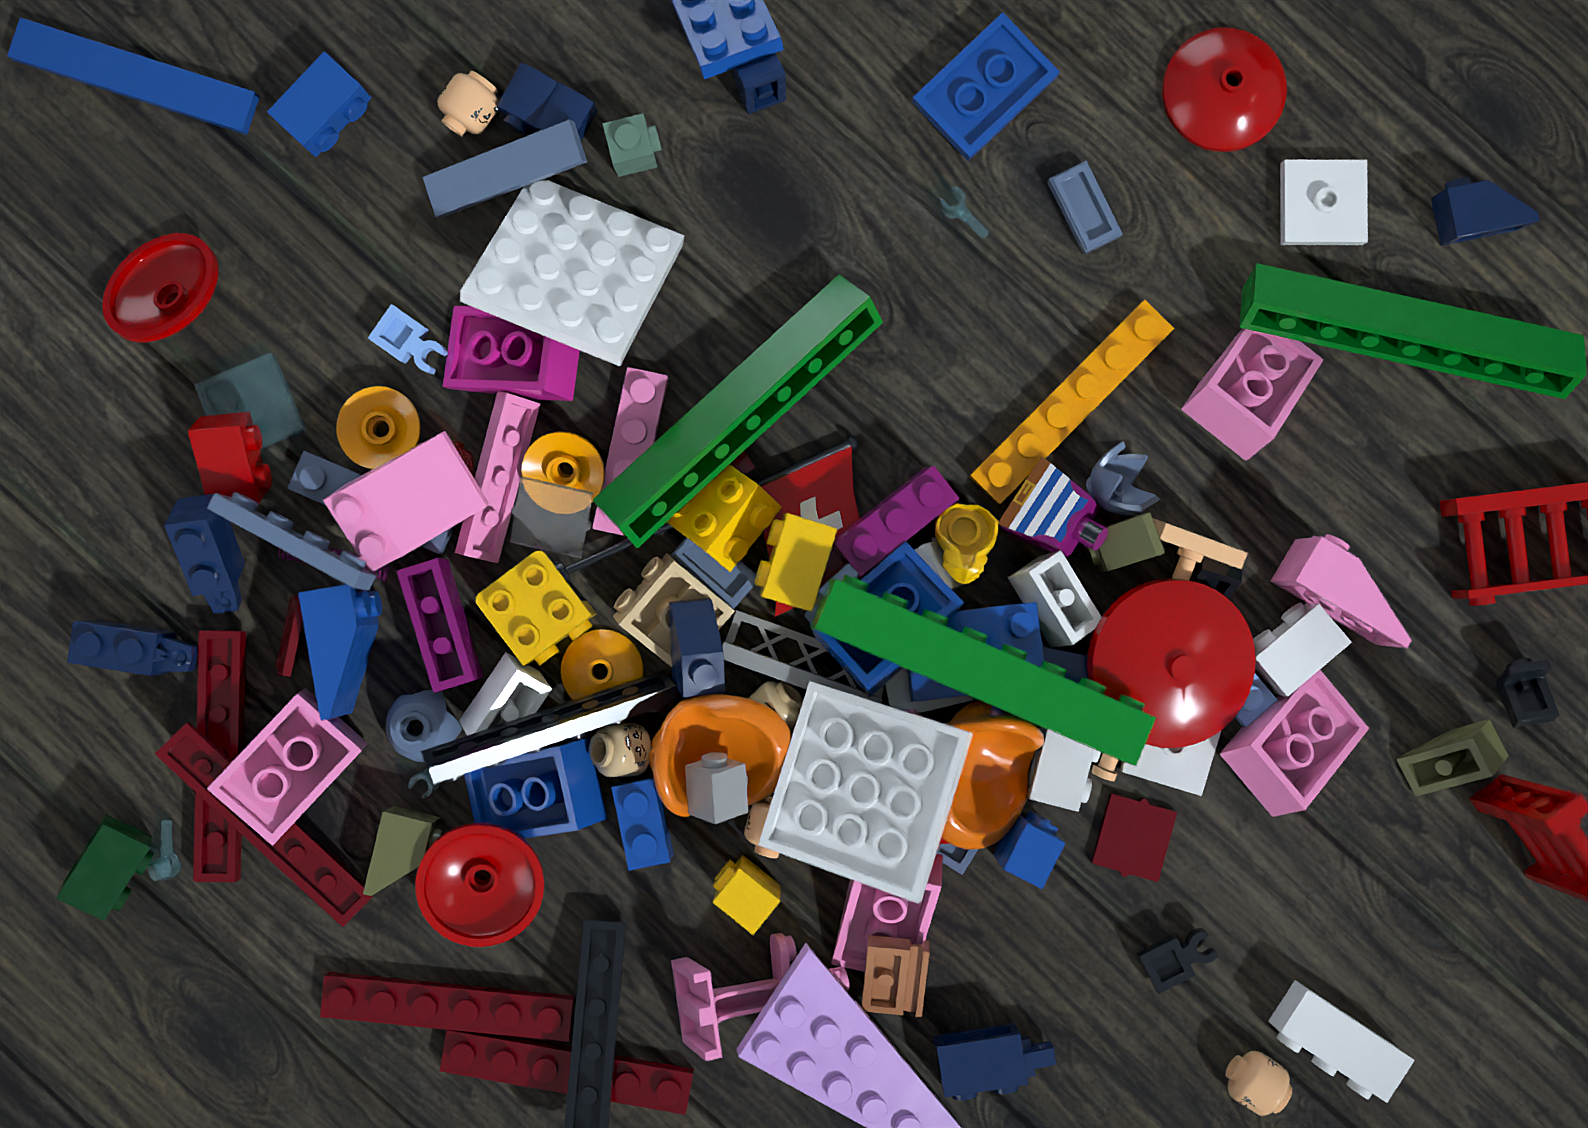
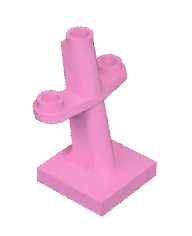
[671,933,849,1061]

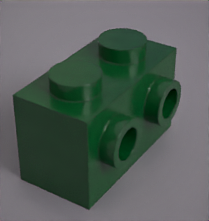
[56,814,154,921]

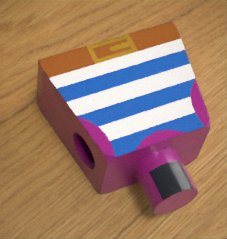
[998,457,1108,557]

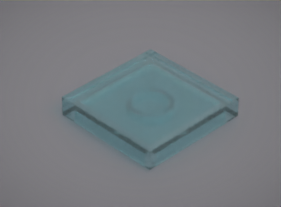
[194,353,306,449]

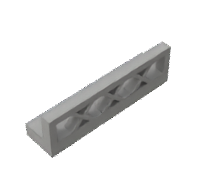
[722,610,884,704]

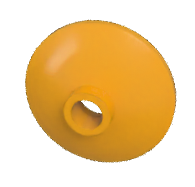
[336,386,421,469]
[521,431,605,513]
[561,629,644,700]

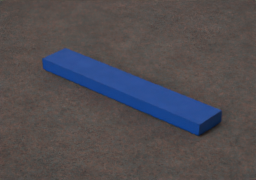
[7,17,260,135]

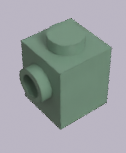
[603,113,662,177]

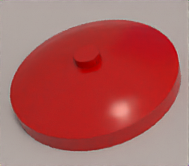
[1087,578,1256,748]

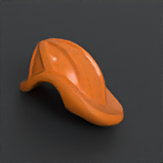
[648,694,792,817]
[941,701,1044,849]

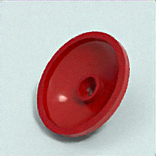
[1162,27,1287,152]
[102,233,219,343]
[415,823,544,947]

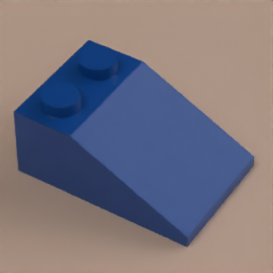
[810,541,963,697]
[299,584,382,721]
[907,602,1044,702]
[464,737,607,839]

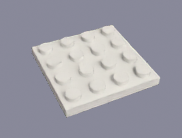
[460,179,684,366]
[758,681,973,903]

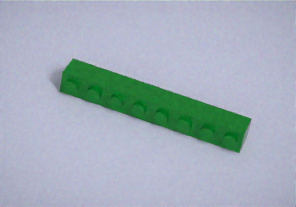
[1239,263,1587,399]
[592,274,883,549]
[810,574,1156,766]

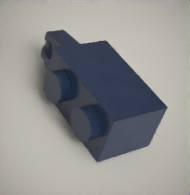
[164,493,245,613]
[67,620,198,676]
[933,1023,1056,1101]

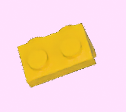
[667,464,782,572]
[476,551,597,666]

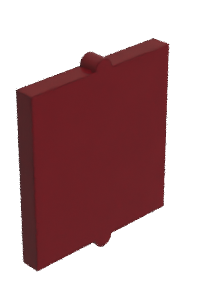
[276,595,303,677]
[1091,793,1177,882]

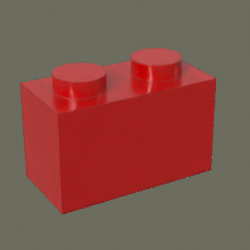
[188,411,272,504]

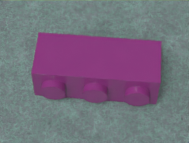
[832,465,960,577]
[397,558,484,693]

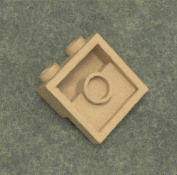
[613,553,735,667]

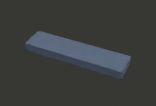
[423,120,587,218]

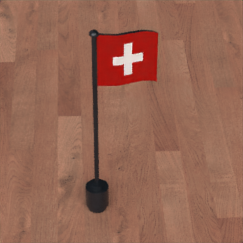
[548,435,865,617]

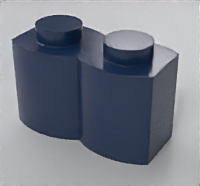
[497,63,598,141]

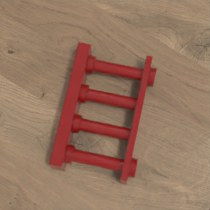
[1439,482,1588,606]
[1469,774,1588,902]

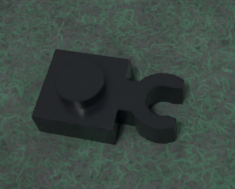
[1136,928,1218,994]

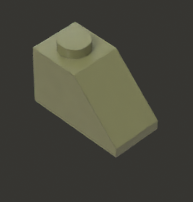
[1084,512,1165,572]
[1397,719,1509,796]
[363,806,444,896]

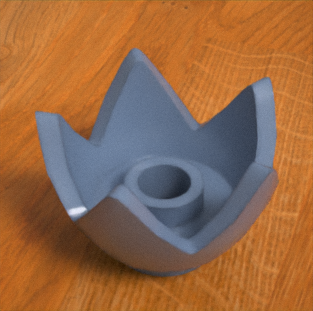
[1086,441,1159,516]
[385,690,462,762]

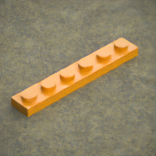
[969,300,1174,505]

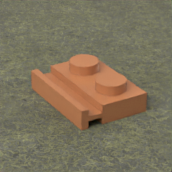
[862,935,930,1017]

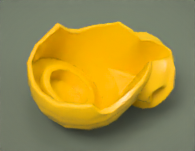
[935,503,999,584]

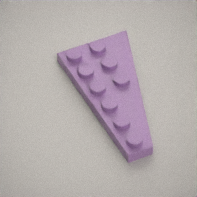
[736,943,963,1128]

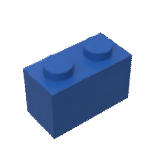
[267,51,371,157]
[611,774,674,871]
[993,810,1066,889]

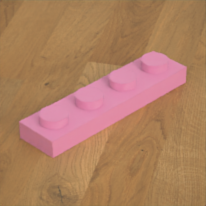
[592,367,669,536]
[455,391,540,563]

